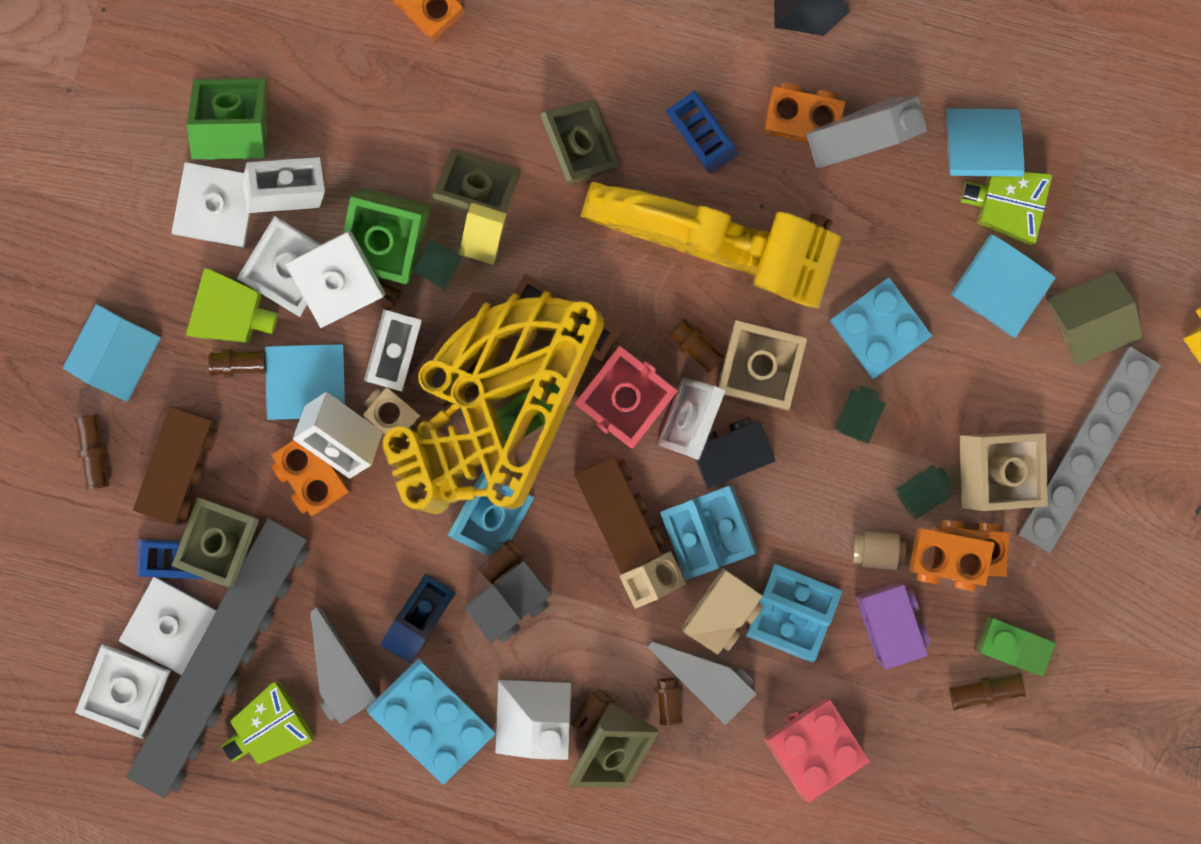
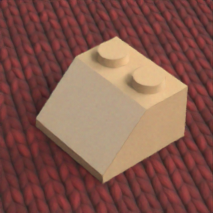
[960,433,1048,511]

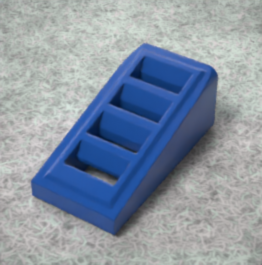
[665,90,738,174]
[136,538,204,579]

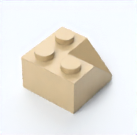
[717,320,807,411]
[681,568,763,654]

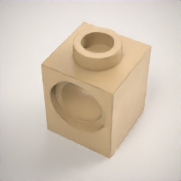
[363,387,422,434]
[619,551,686,609]

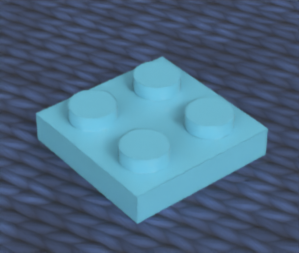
[829,278,932,379]

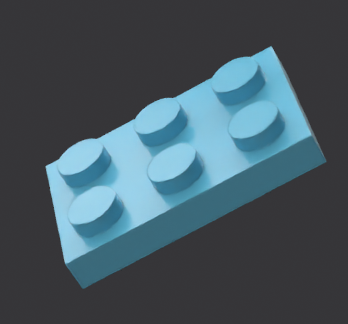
[366,658,496,785]

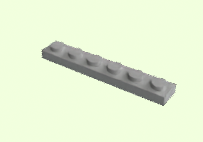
[1017,346,1161,553]

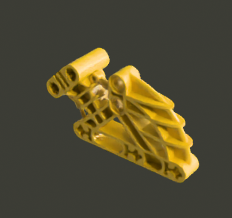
[580,182,842,309]
[383,291,604,515]

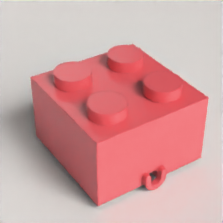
[574,346,677,449]
[763,699,870,803]

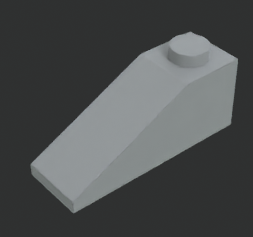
[806,96,927,168]
[310,606,379,724]
[647,640,757,725]

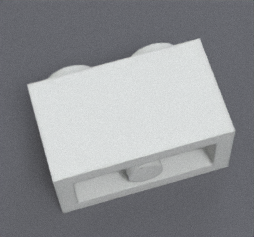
[242,157,325,213]
[364,309,422,391]
[293,392,383,479]

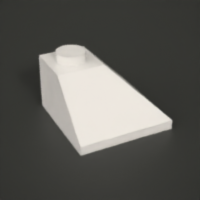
[495,680,571,760]

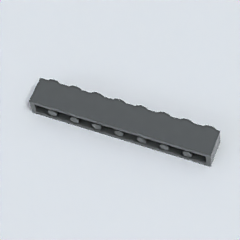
[126,518,311,798]

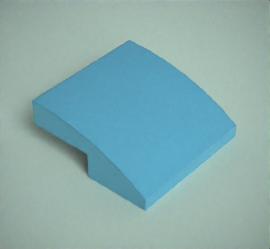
[945,108,1024,176]
[950,234,1056,338]
[265,345,345,420]
[660,484,758,580]
[746,564,843,663]

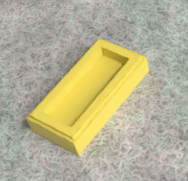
[459,203,507,265]

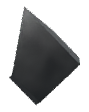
[774,0,850,36]

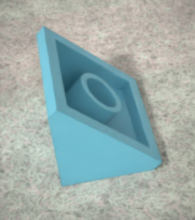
[63,304,162,402]
[447,471,534,557]

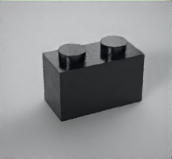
[694,417,776,489]

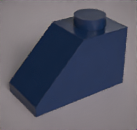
[380,574,456,664]

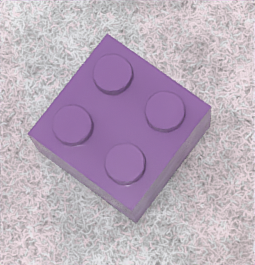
[855,582,931,670]

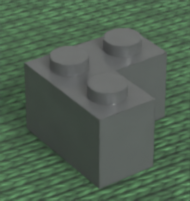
[464,560,551,643]

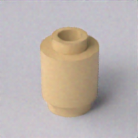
[852,531,906,570]

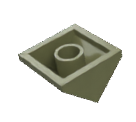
[540,99,620,187]
[433,149,521,222]
[1046,271,1143,366]
[172,497,259,589]
[568,703,659,788]

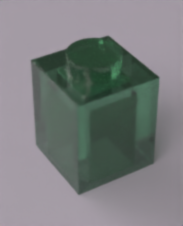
[412,239,464,292]
[832,385,886,444]
[892,465,953,519]

